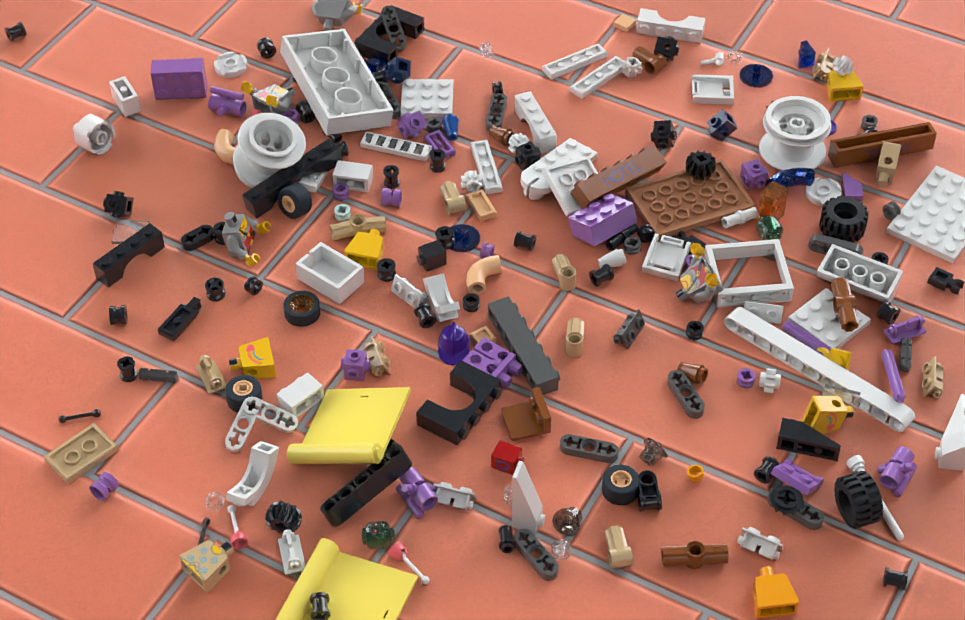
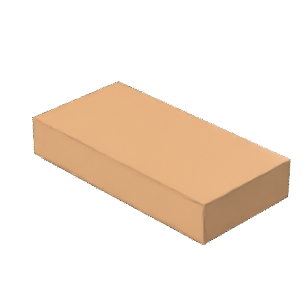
[466,189,497,222]

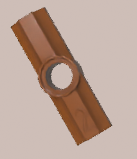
[831,277,859,332]
[661,541,729,569]

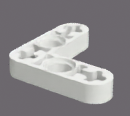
[225,397,298,452]

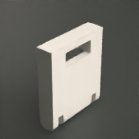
[692,75,734,105]
[642,233,691,282]

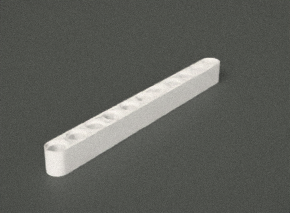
[724,307,915,432]

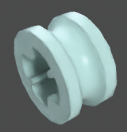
[334,204,351,222]

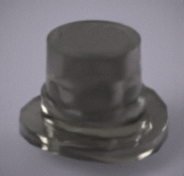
[639,438,668,467]
[552,507,582,536]

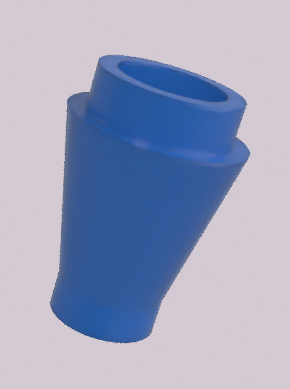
[442,114,459,141]

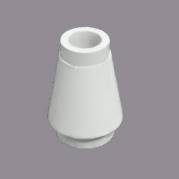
[597,249,627,268]

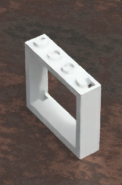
[704,239,794,307]

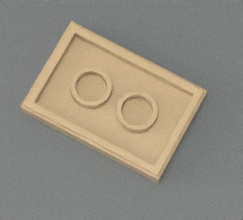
[44,423,119,485]

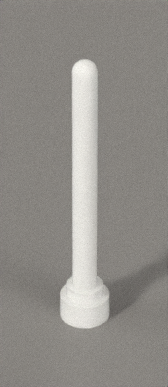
[846,455,904,541]

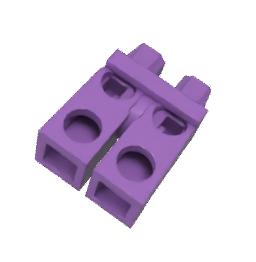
[462,337,523,389]

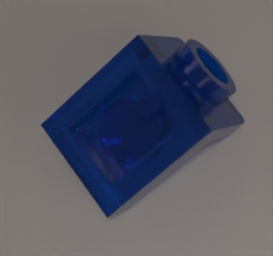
[798,40,816,69]
[363,57,386,73]

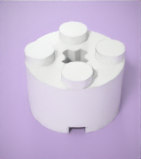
[73,114,115,155]

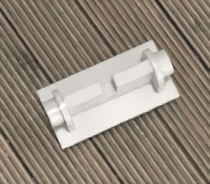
[390,274,428,308]
[744,301,784,324]
[433,482,477,510]
[737,527,783,560]
[278,529,306,575]

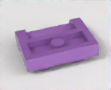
[771,458,824,495]

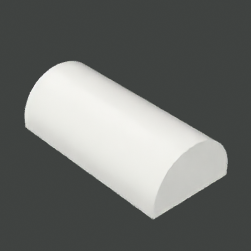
[817,244,903,303]

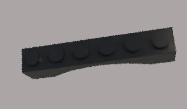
[242,139,342,219]

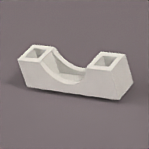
[636,8,706,43]
[514,91,557,154]

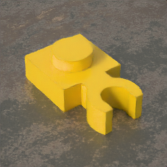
[817,347,852,370]

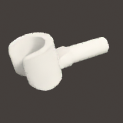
[701,52,724,66]

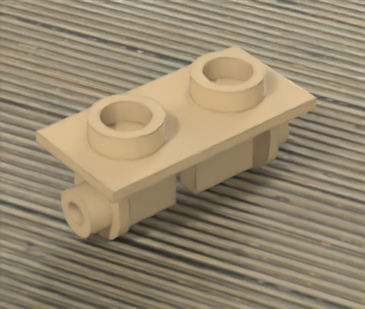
[812,48,835,81]
[364,336,391,376]
[195,355,226,394]
[922,356,944,398]

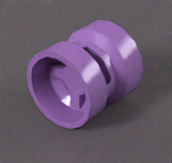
[381,188,402,207]
[89,472,119,501]

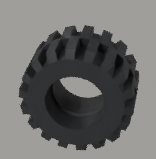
[819,196,869,243]
[834,471,883,529]

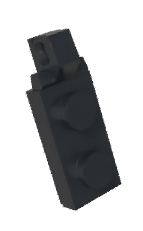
[158,297,202,341]

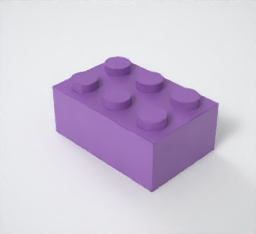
[150,58,208,100]
[568,194,637,246]

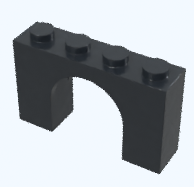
[354,5,424,66]
[416,360,502,445]

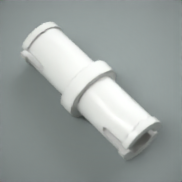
[721,207,758,228]

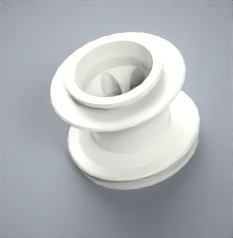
[759,96,831,173]
[233,113,306,188]

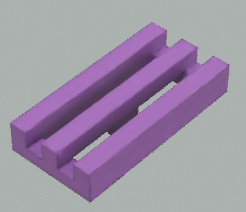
[424,130,456,159]

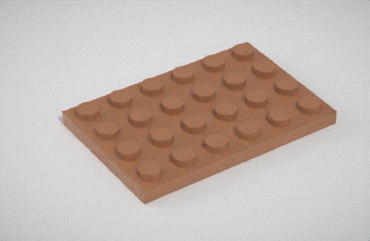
[625,159,756,240]

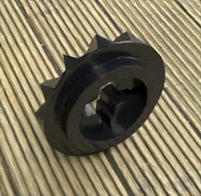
[769,485,804,516]

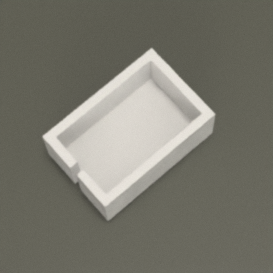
[295,242,365,304]

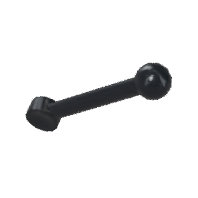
[58,409,101,423]
[198,517,210,545]

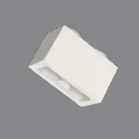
[109,76,141,117]
[332,160,373,192]
[277,372,324,417]

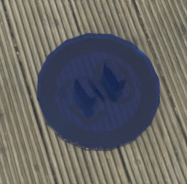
[739,64,773,87]
[450,224,480,252]

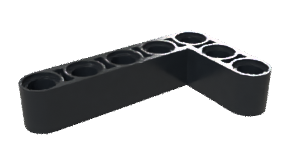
[320,438,412,527]

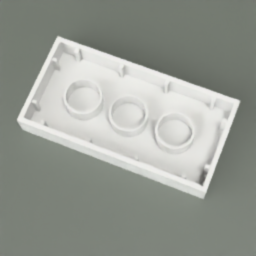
[280,29,393,135]

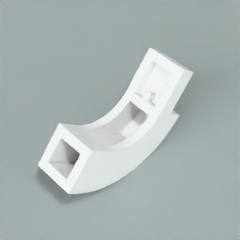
[423,273,460,322]
[226,441,279,506]

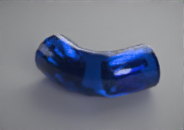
[765,168,815,195]

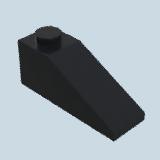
[776,418,841,461]

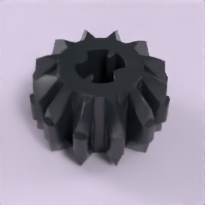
[685,150,716,179]
[265,500,302,533]

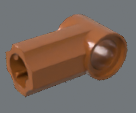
[632,46,667,74]

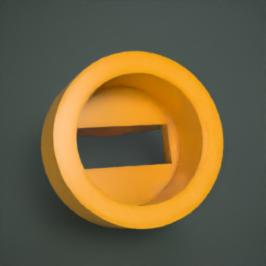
[687,465,704,483]

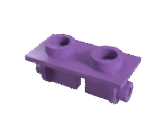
[883,315,927,344]

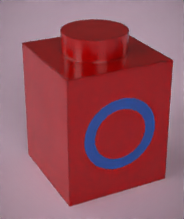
[491,440,524,475]

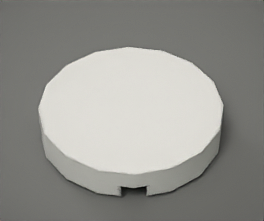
[214,52,248,78]
[805,177,842,207]

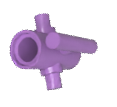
[208,86,247,117]
[878,446,917,497]
[396,468,438,519]

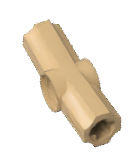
[330,214,387,240]

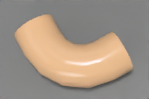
[214,129,235,165]
[466,255,502,295]

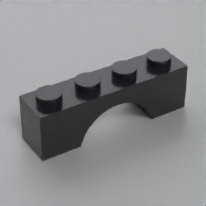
[92,223,165,288]

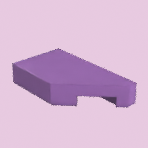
[842,173,864,201]

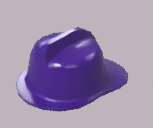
[438,322,469,365]

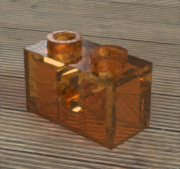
[757,181,788,226]

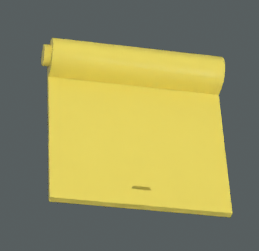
[287,387,411,464]
[275,538,418,620]

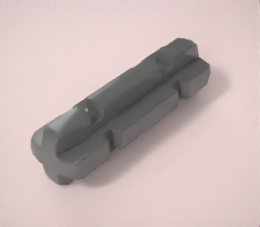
[900,338,912,372]
[138,368,178,383]

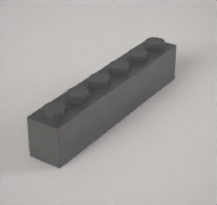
[488,296,560,395]

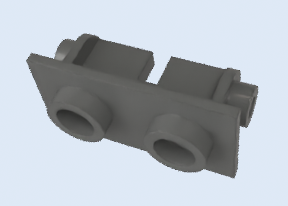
[614,309,645,349]

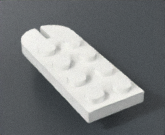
[520,138,598,200]

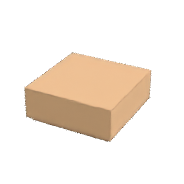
[613,14,636,32]
[470,326,496,345]

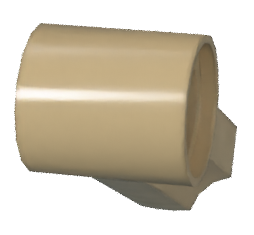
[440,181,467,215]
[552,254,576,291]
[566,318,584,357]
[605,525,633,569]

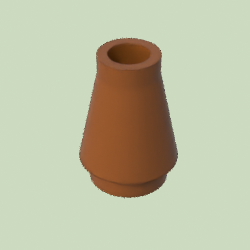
[489,126,515,146]
[677,362,708,384]

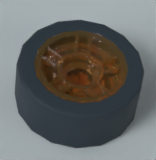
[283,290,321,327]

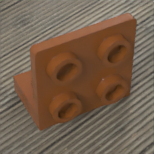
[501,387,551,441]

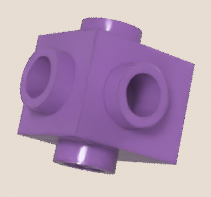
[397,110,428,138]
[740,159,769,190]
[341,349,370,381]

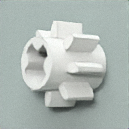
[832,55,854,77]
[621,57,642,78]
[508,133,529,154]
[461,170,483,193]
[759,368,781,393]

